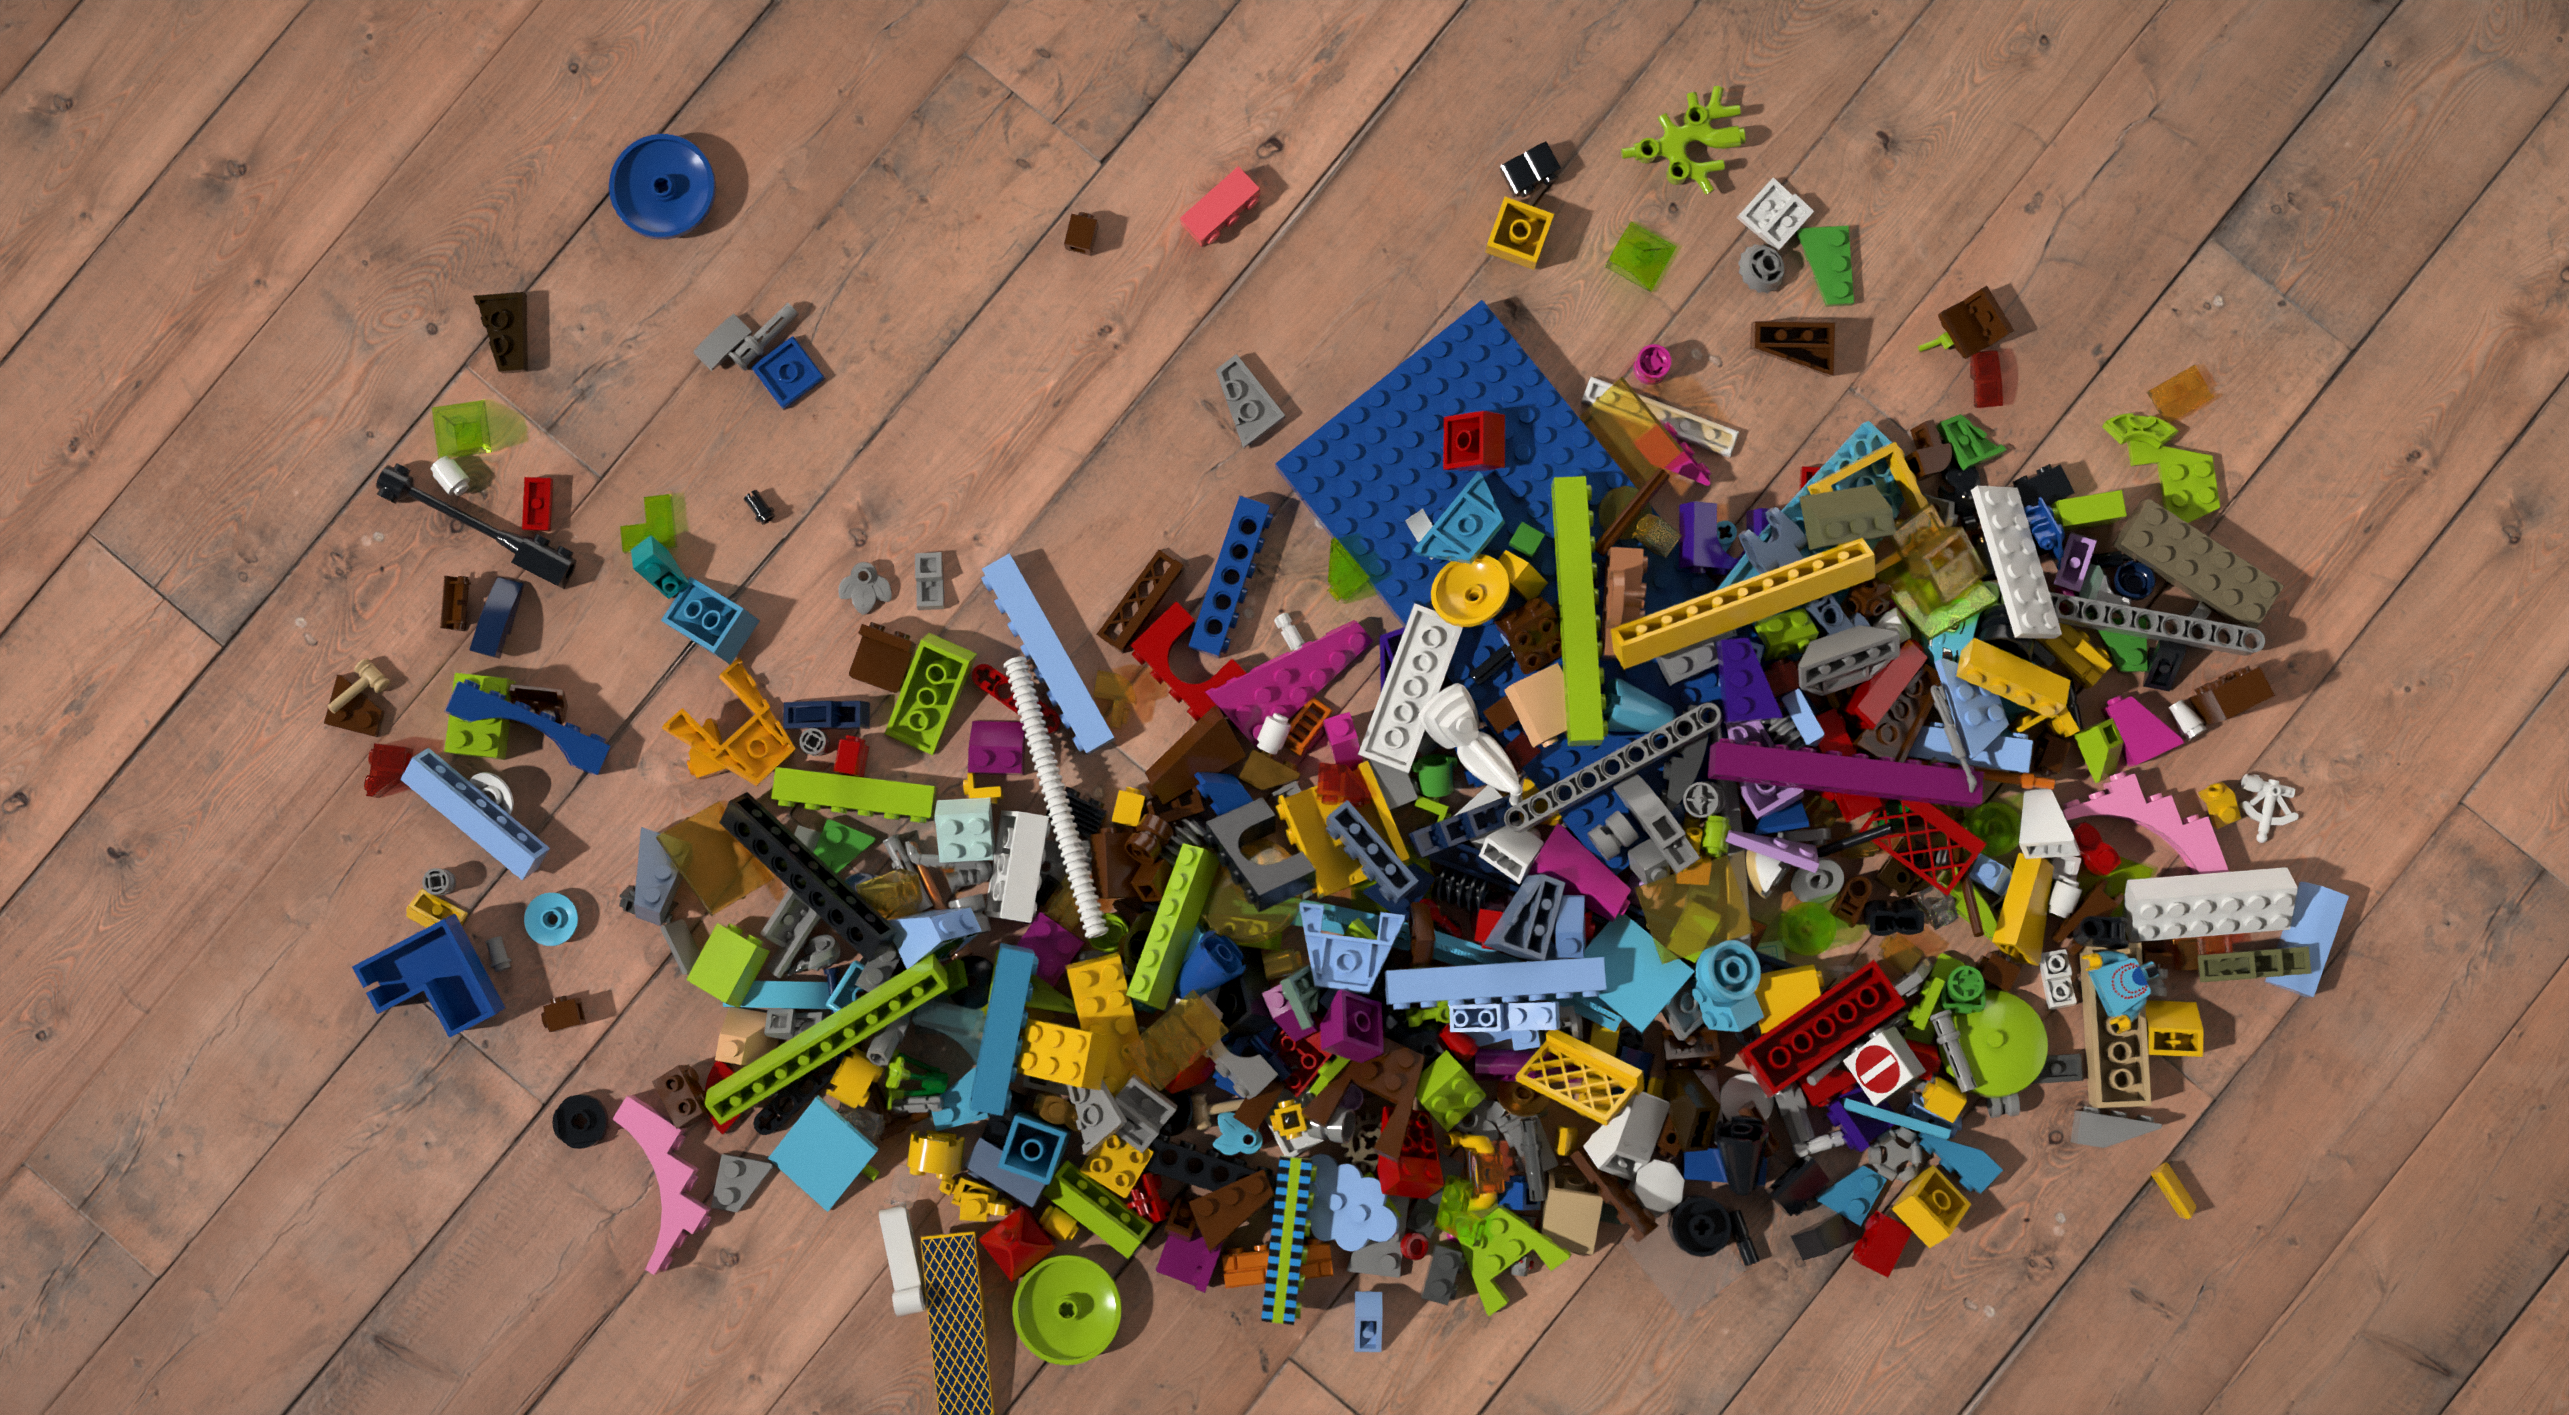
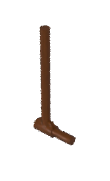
[1908,808,1984,937]
[852,1042,930,1141]

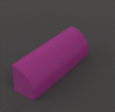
[1474,1048,1583,1083]

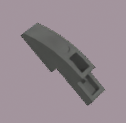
[1660,705,1708,812]

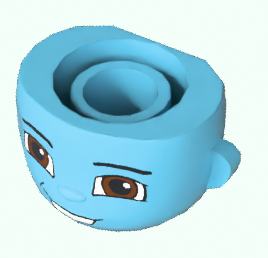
[1920,600,1983,671]

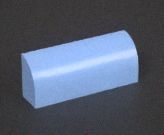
[2265,882,2349,997]

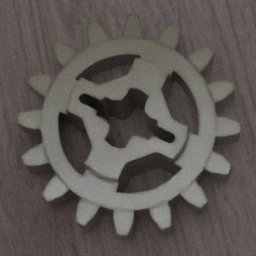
[1341,1113,1382,1172]

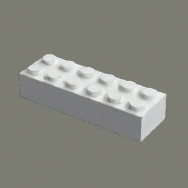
[2122,867,2298,942]

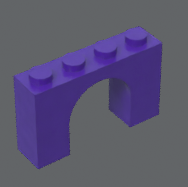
[1679,501,1781,576]

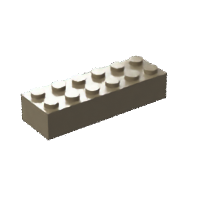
[2112,499,2284,629]

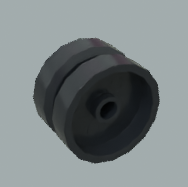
[1667,1195,1732,1257]

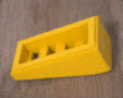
[1554,1125,1578,1156]

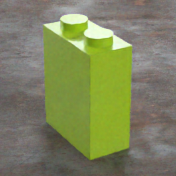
[2050,490,2127,532]
[686,923,770,1008]

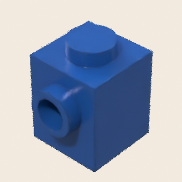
[1498,1175,1540,1210]

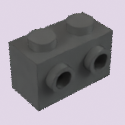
[1420,1243,1466,1306]

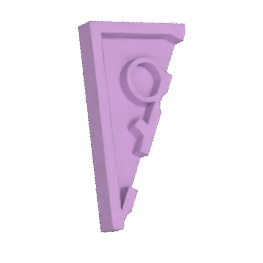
[1725,830,1819,873]

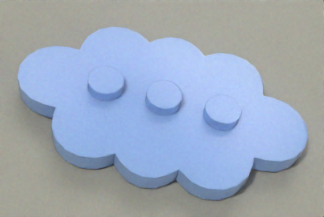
[1276,1154,1399,1251]

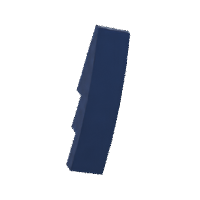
[1408,795,1520,859]

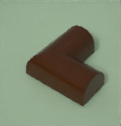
[1408,902,1436,969]

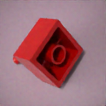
[979,1204,1057,1282]

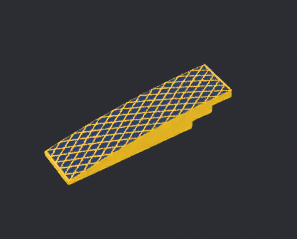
[921,1231,995,1415]

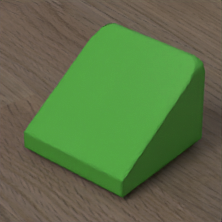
[1508,522,1545,558]

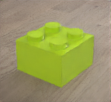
[1415,1050,1487,1132]

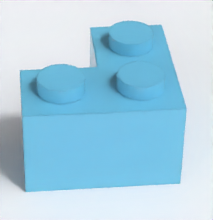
[1689,967,1764,1032]

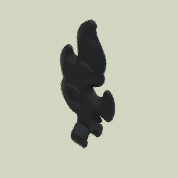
[1938,440,1980,533]

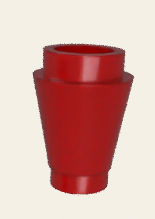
[1439,1023,1479,1063]

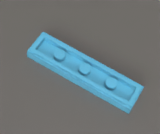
[1840,1097,1951,1140]

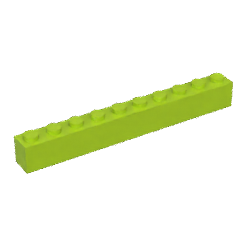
[1551,476,1608,746]
[705,954,948,1125]

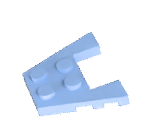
[1299,902,1405,994]

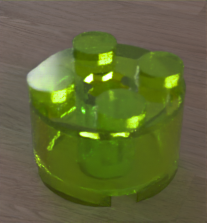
[1962,802,2021,857]
[1778,902,1836,956]

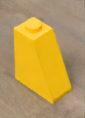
[1753,964,1824,1034]

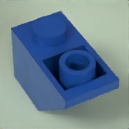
[1194,772,1253,816]

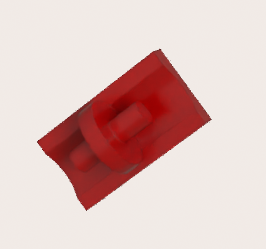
[1127,1172,1171,1223]

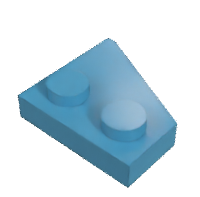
[1814,1165,1887,1226]

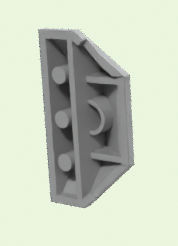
[1798,625,1900,696]

